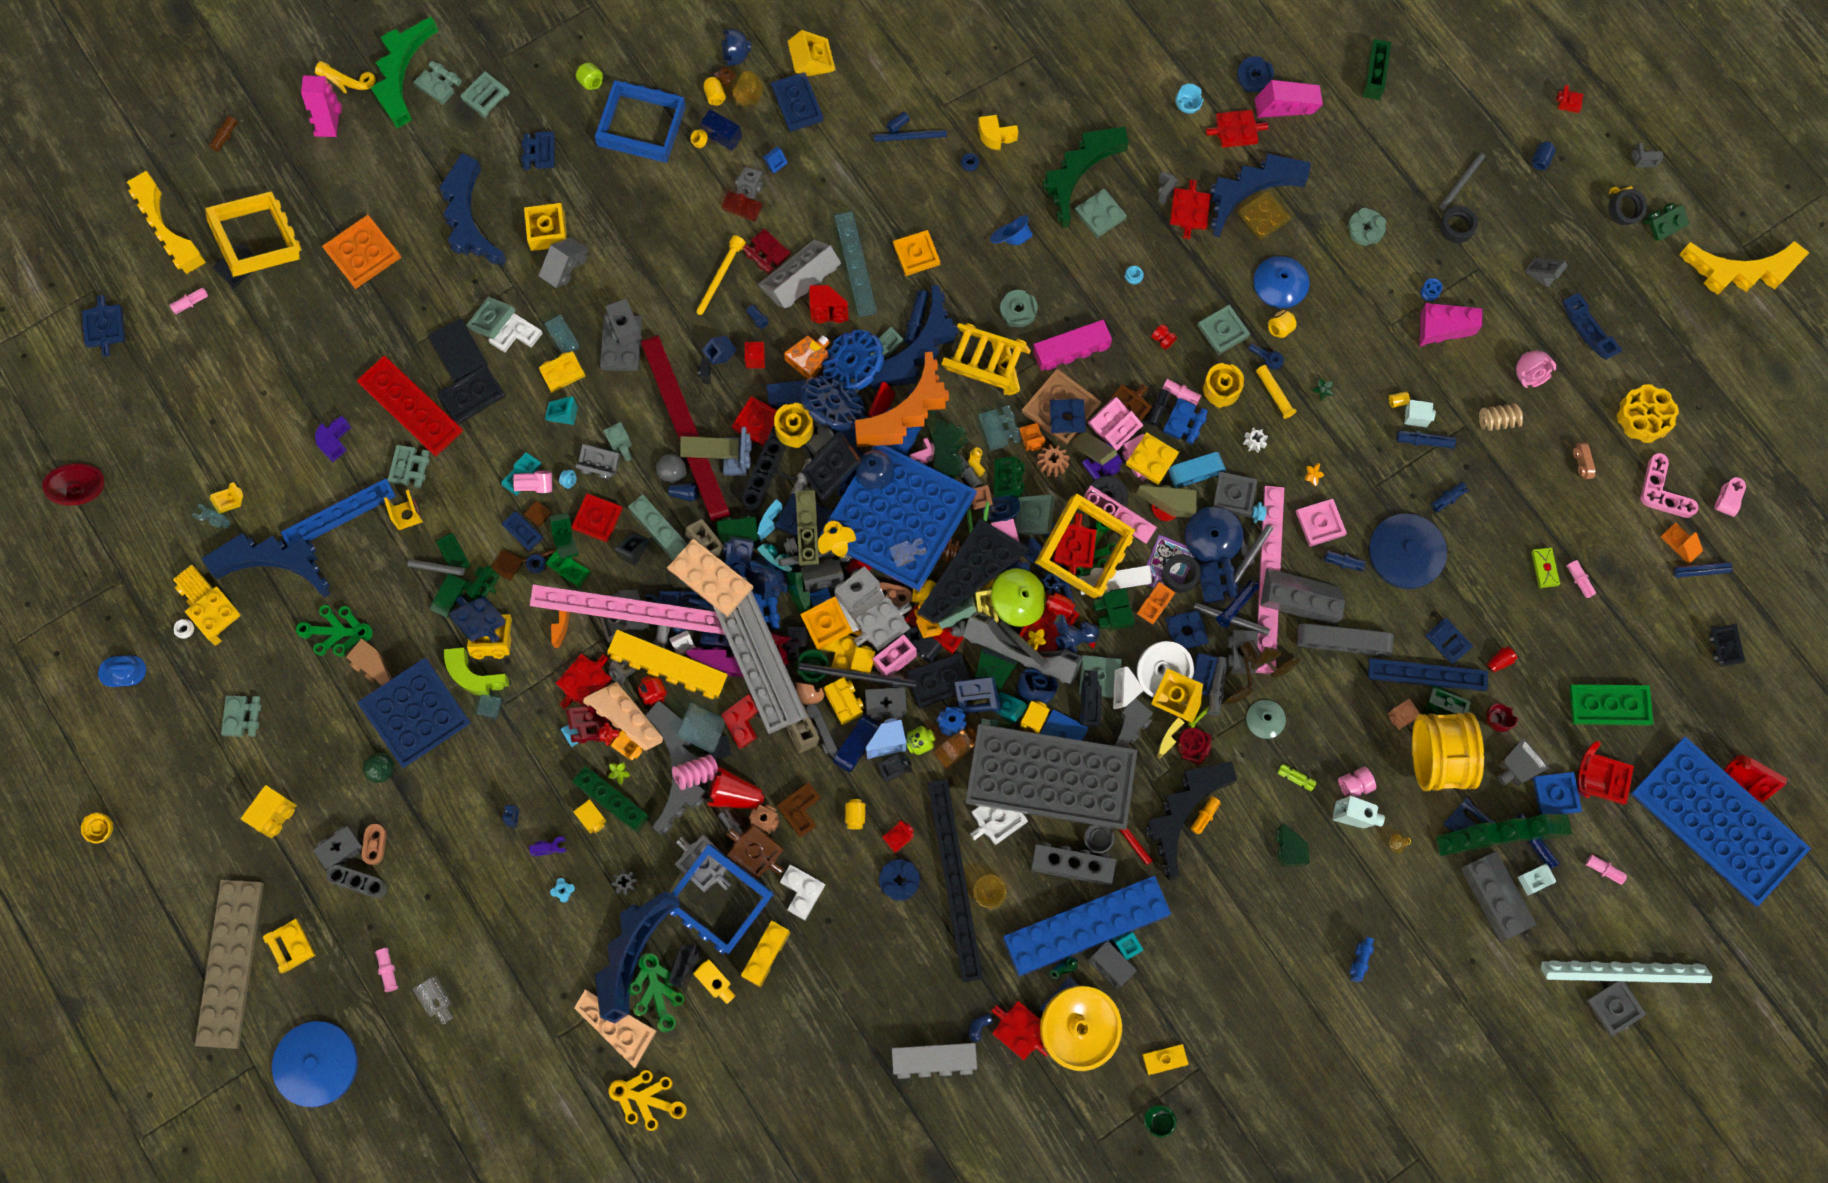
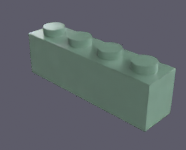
[628,495,688,561]

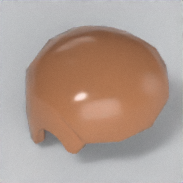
[794,682,825,705]

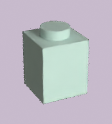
[1405,400,1435,427]

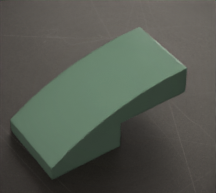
[870,327,904,359]

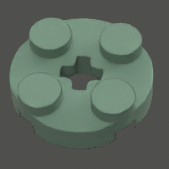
[1348,208,1386,246]
[1000,290,1038,327]

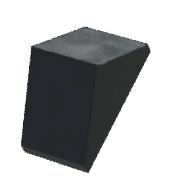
[615,532,650,566]

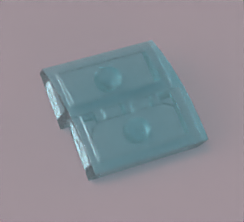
[676,703,725,753]

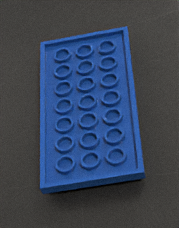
[1631,737,1811,907]

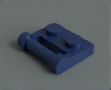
[955,676,1001,715]
[1443,797,1497,851]

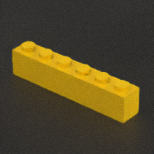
[608,630,728,700]

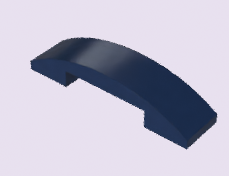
[1562,293,1622,360]

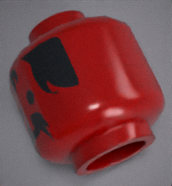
[638,676,667,707]

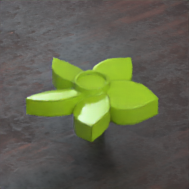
[608,762,630,785]

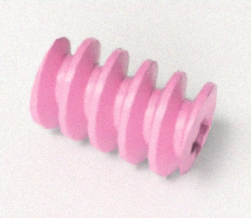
[672,755,718,790]

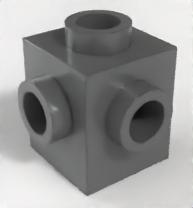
[735,167,763,199]

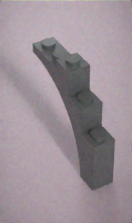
[645,701,706,835]

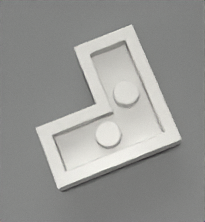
[489,313,543,352]
[780,865,825,921]

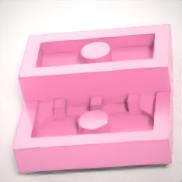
[1087,397,1143,451]

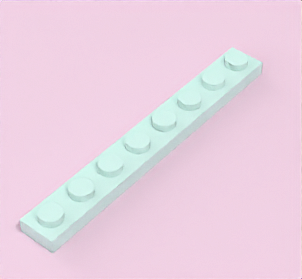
[1541,960,1712,983]

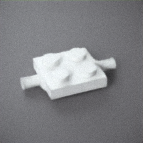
[970,806,1028,846]

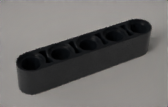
[742,425,787,512]

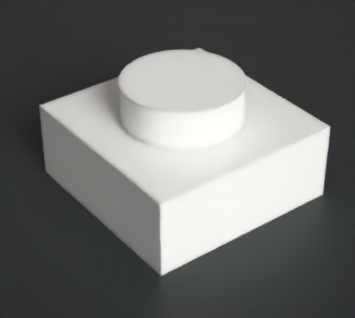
[669,630,695,655]

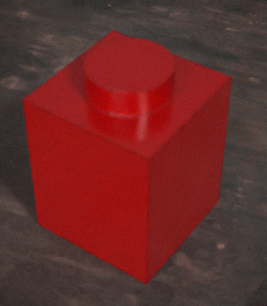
[745,342,765,369]

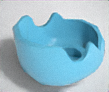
[1176,83,1203,113]

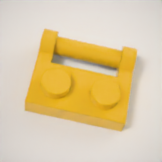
[263,919,316,974]

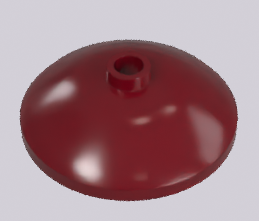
[42,463,105,506]

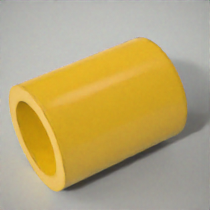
[1389,391,1410,408]

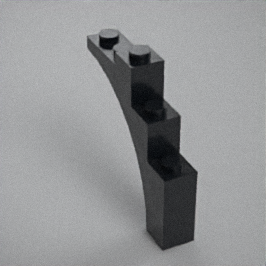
[1144,761,1237,880]

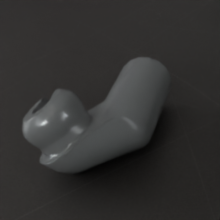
[950,619,967,638]

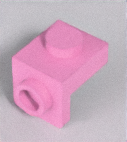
[910,438,936,465]

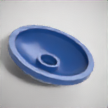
[1253,256,1309,308]

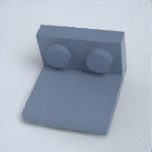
[723,427,752,476]

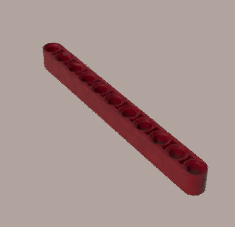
[640,334,730,523]

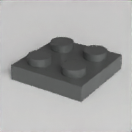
[1213,472,1258,517]
[1586,981,1646,1037]

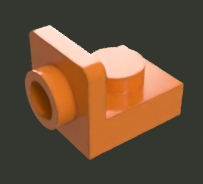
[1019,423,1045,451]

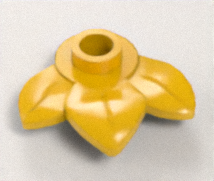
[818,521,856,557]

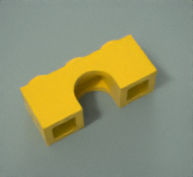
[741,921,790,988]

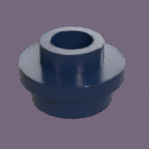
[961,153,979,171]
[526,554,546,574]

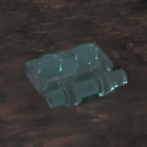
[978,406,1021,451]

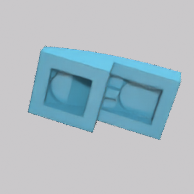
[757,499,783,541]

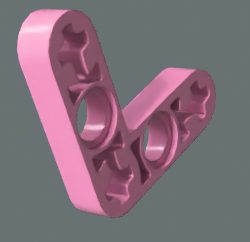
[1641,453,1698,518]

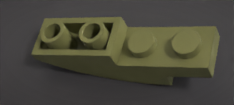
[796,490,819,565]

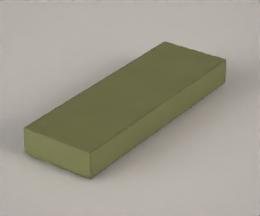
[1070,432,1117,465]
[680,437,738,459]

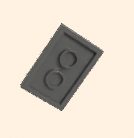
[600,316,642,371]

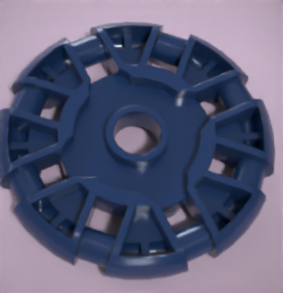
[800,376,865,431]

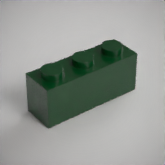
[1362,39,1392,100]

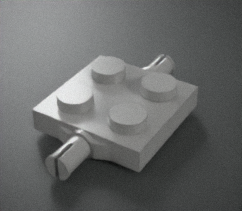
[853,596,912,651]
[675,835,731,893]

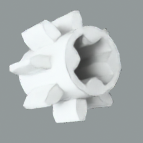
[1243,428,1268,453]

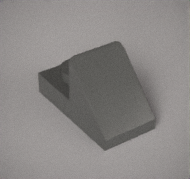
[1525,257,1567,287]

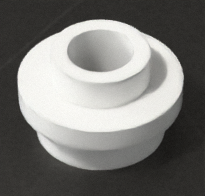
[174,619,194,639]

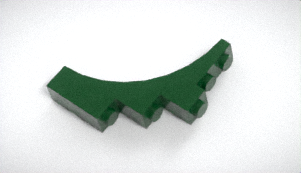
[1042,126,1129,228]
[1436,814,1573,856]

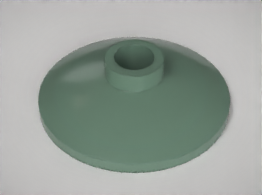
[1246,700,1286,739]

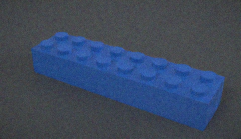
[1003,876,1171,977]

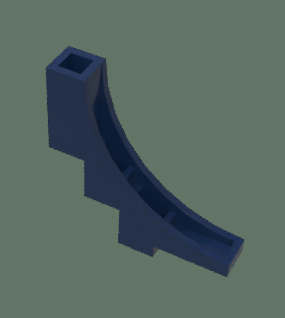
[439,153,506,266]
[1210,154,1311,237]
[868,285,958,389]
[767,380,867,471]
[202,533,331,598]
[595,891,680,1024]

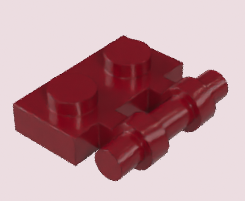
[742,228,791,274]
[566,706,609,744]

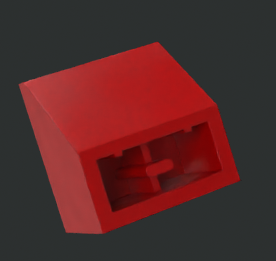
[809,285,849,324]

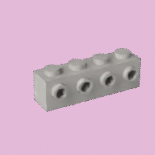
[892,1043,977,1079]

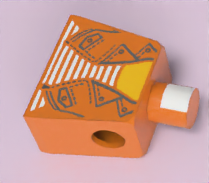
[784,335,830,379]

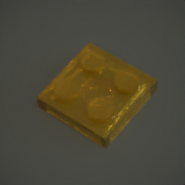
[1238,191,1291,241]

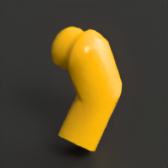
[968,447,986,477]

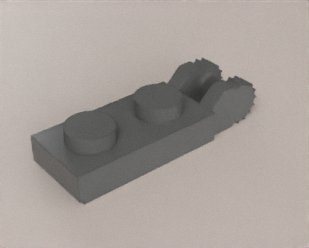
[806,704,839,757]

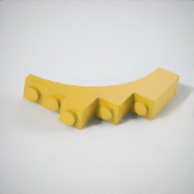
[1679,241,1809,295]

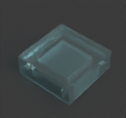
[476,694,502,719]

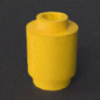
[703,77,726,106]
[845,799,865,829]

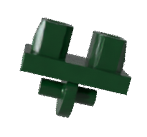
[463,565,500,600]

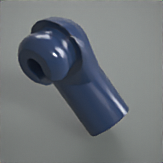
[968,1013,993,1042]

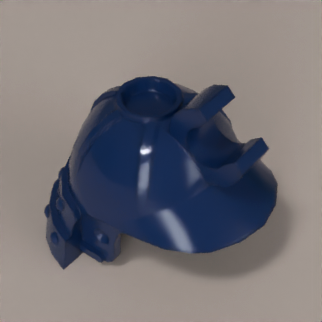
[749,560,787,601]

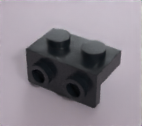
[1708,623,1746,667]

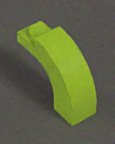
[444,647,509,696]

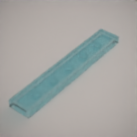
[835,212,877,317]

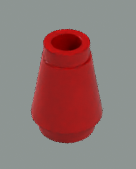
[1487,646,1518,673]

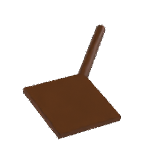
[492,549,556,581]

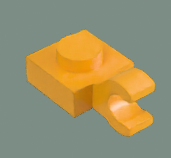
[914,604,943,638]

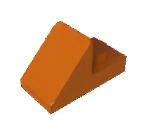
[1661,523,1703,564]

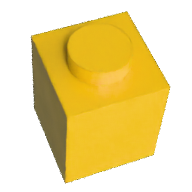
[851,646,876,673]
[574,799,607,834]

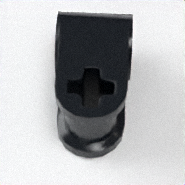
[906,628,943,663]

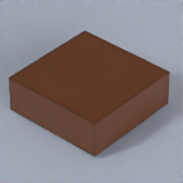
[524,500,552,528]

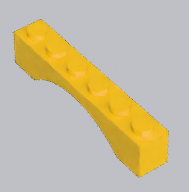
[127,171,206,274]

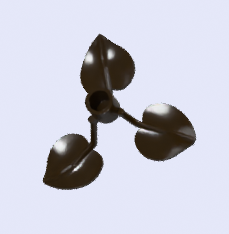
[1221,640,1301,704]

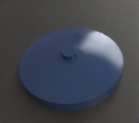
[1368,514,1447,589]

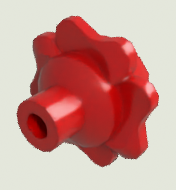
[599,722,620,746]

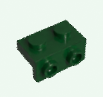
[1643,202,1690,241]

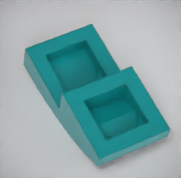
[502,453,541,496]
[1112,932,1143,960]

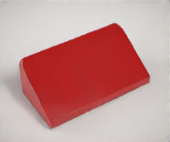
[868,382,895,418]

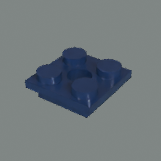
[1049,399,1086,433]
[1165,610,1209,649]

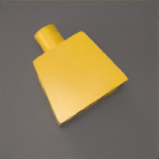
[693,959,736,1004]

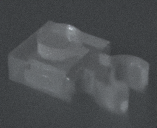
[889,538,927,567]

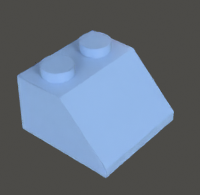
[866,718,906,759]

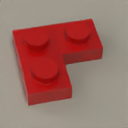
[721,694,759,749]

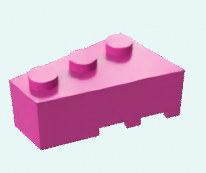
[301,76,342,137]

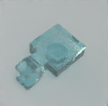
[192,504,231,529]

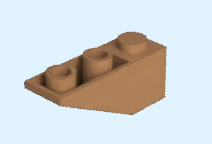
[346,639,392,688]

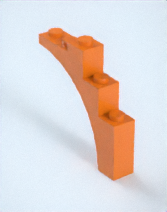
[855,352,949,447]

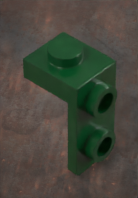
[549,513,579,559]

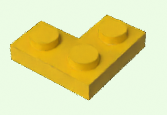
[820,635,860,670]

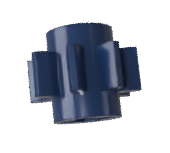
[1040,572,1065,595]

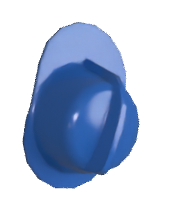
[990,215,1032,245]
[98,655,146,687]

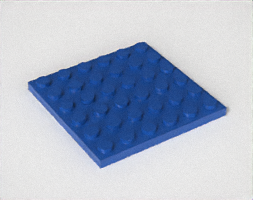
[818,445,977,592]

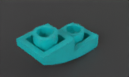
[757,543,797,572]

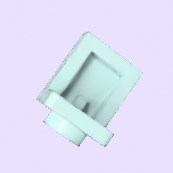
[1518,864,1556,895]

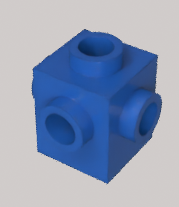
[937,707,967,737]

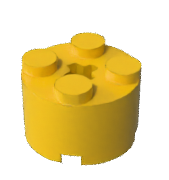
[1203,363,1244,408]
[774,403,814,448]

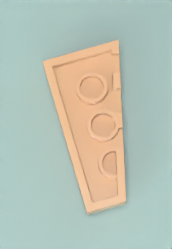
[583,682,663,751]
[574,990,657,1068]

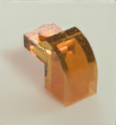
[934,728,977,768]

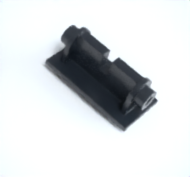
[668,944,700,990]

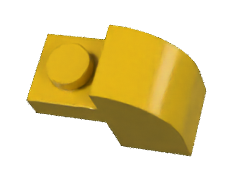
[978,115,1018,150]

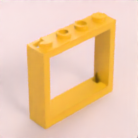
[205,191,301,277]
[1035,493,1135,599]

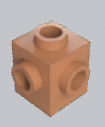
[749,805,780,835]

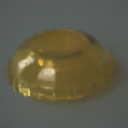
[972,874,1007,909]

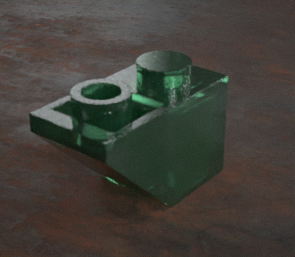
[1276,824,1310,867]

